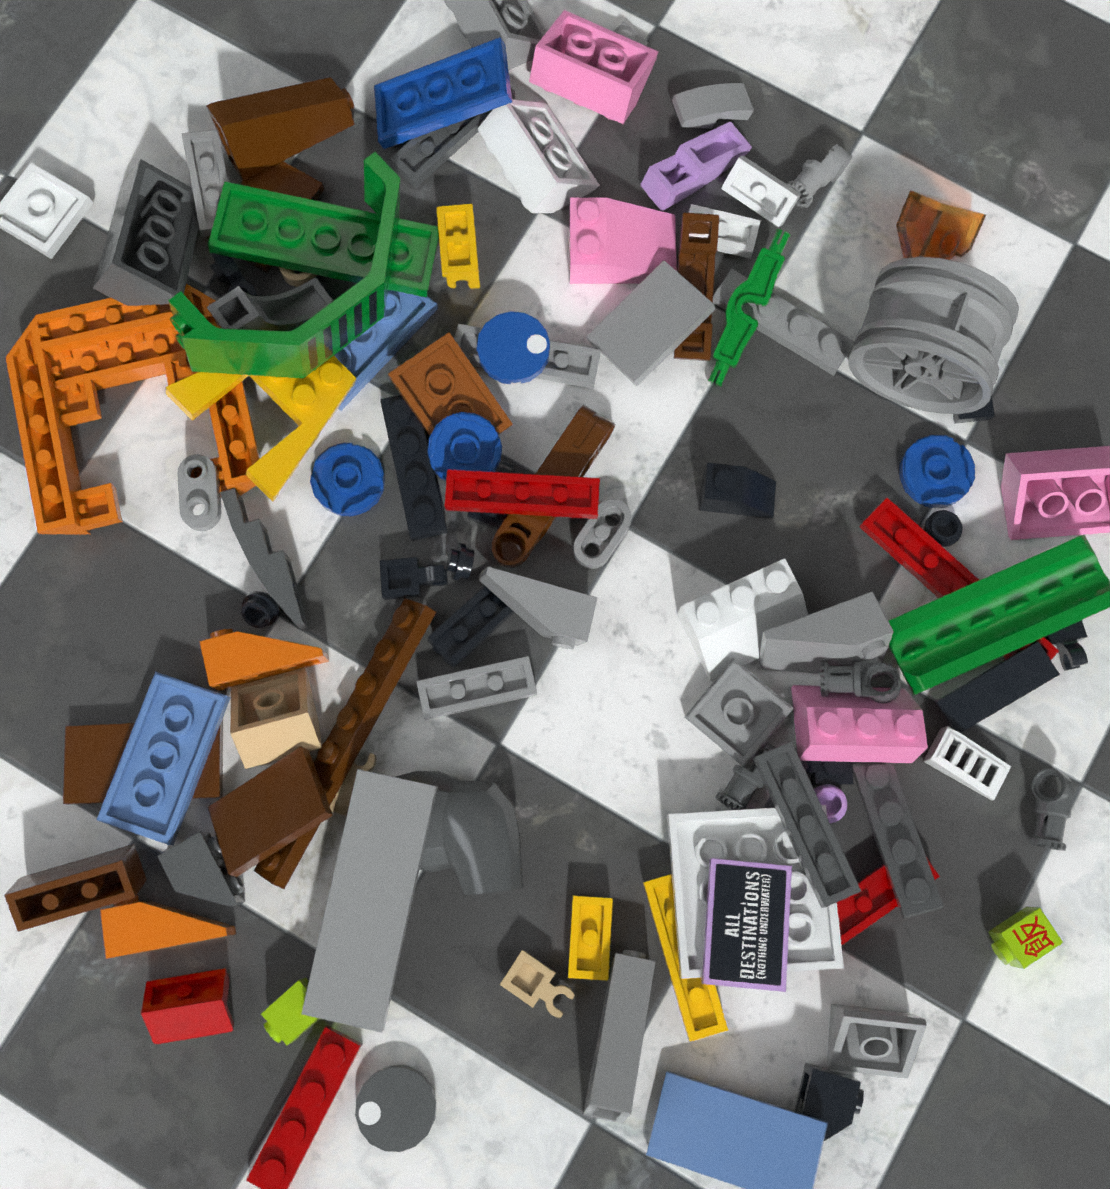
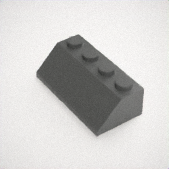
[93,159,199,306]

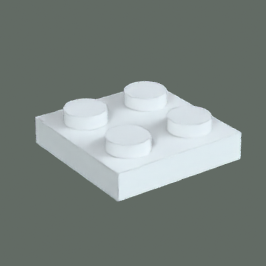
[0,162,93,259]

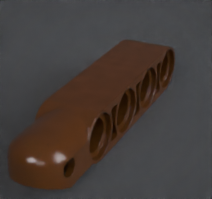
[492,405,616,568]

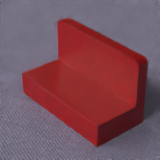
[141,968,234,1044]

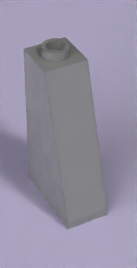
[583,950,655,1123]

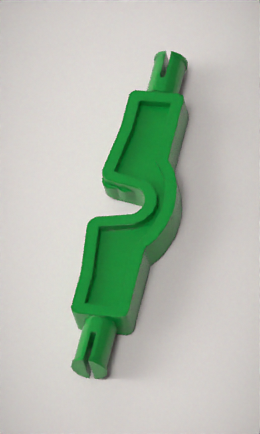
[707,229,791,387]

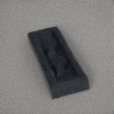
[935,641,1060,733]

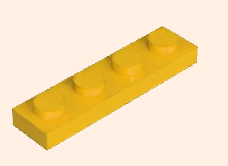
[643,874,728,1042]

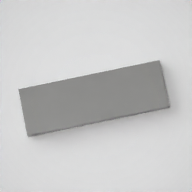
[301,769,438,1033]

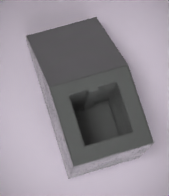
[157,832,245,907]

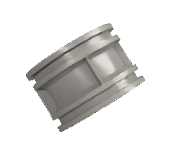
[848,257,1019,414]

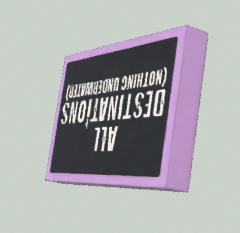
[701,858,792,992]

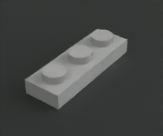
[182,130,228,237]
[416,656,537,720]

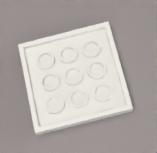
[667,805,844,979]

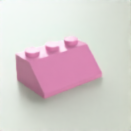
[529,10,658,124]
[1001,446,1110,540]
[791,685,928,763]

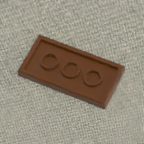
[63,720,223,805]

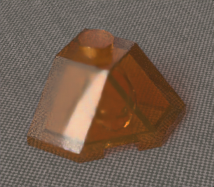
[896,190,986,260]

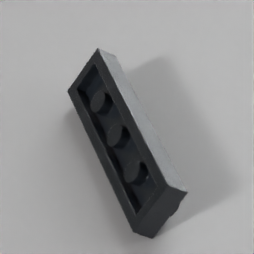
[380,395,448,541]

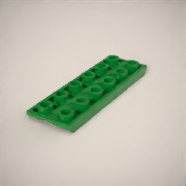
[888,534,1110,696]

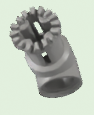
[787,144,853,208]

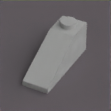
[479,567,597,649]

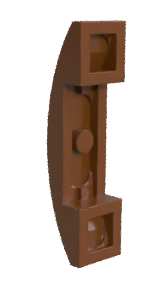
[673,213,719,361]

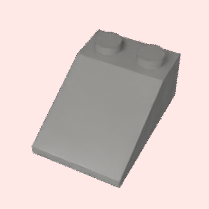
[759,591,894,673]

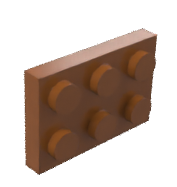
[388,332,513,435]

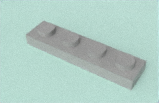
[713,269,854,376]
[454,324,601,389]

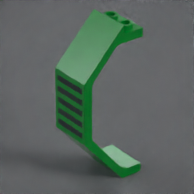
[168,152,400,378]

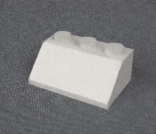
[478,99,600,213]
[677,558,808,681]

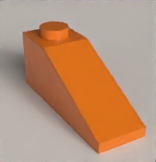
[199,629,329,691]
[100,895,236,959]

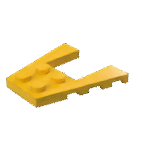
[165,356,356,502]

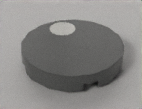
[355,1065,437,1152]

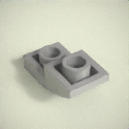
[672,83,754,129]

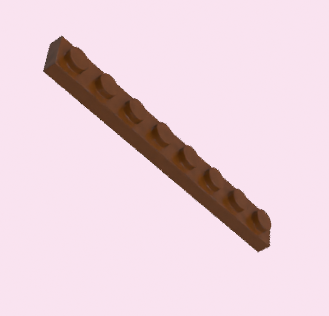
[254,598,436,889]

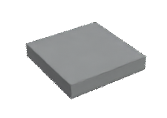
[684,658,794,767]

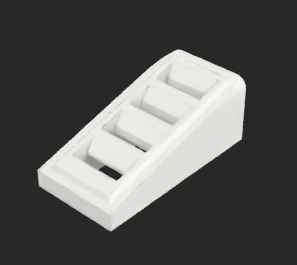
[923,726,1011,800]

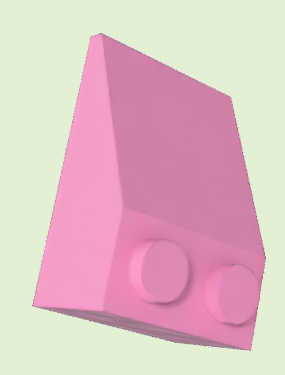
[569,198,677,284]

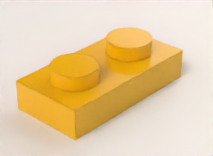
[568,896,613,981]

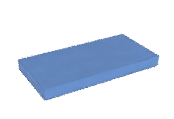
[334,290,438,411]
[97,672,231,846]
[646,1071,828,1189]

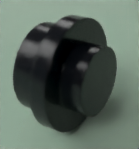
[924,510,963,547]
[446,543,475,581]
[241,591,279,628]

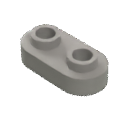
[177,454,221,531]
[573,499,632,569]

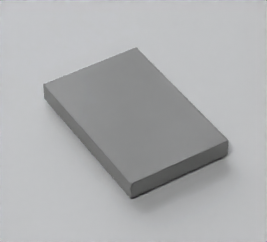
[586,260,715,386]

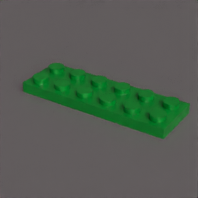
[208,181,439,298]

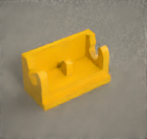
[437,204,480,289]

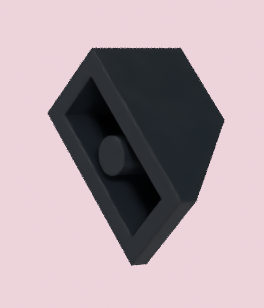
[699,462,777,519]
[795,1063,864,1141]

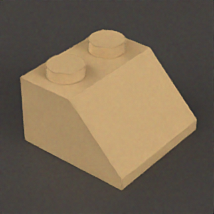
[230,667,321,769]

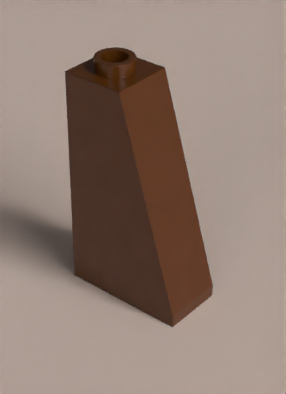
[206,77,355,181]

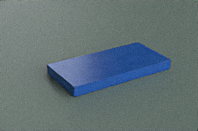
[374,37,512,149]

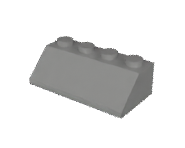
[444,0,545,70]

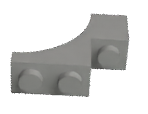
[207,277,333,331]

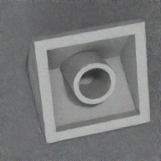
[827,1004,927,1078]

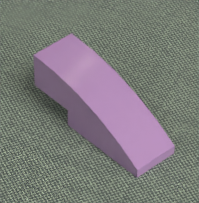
[640,121,752,211]

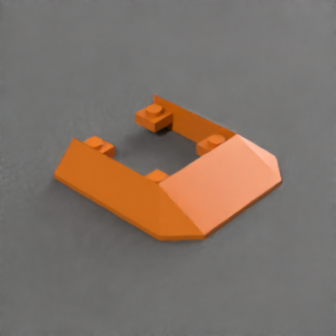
[5,284,260,535]

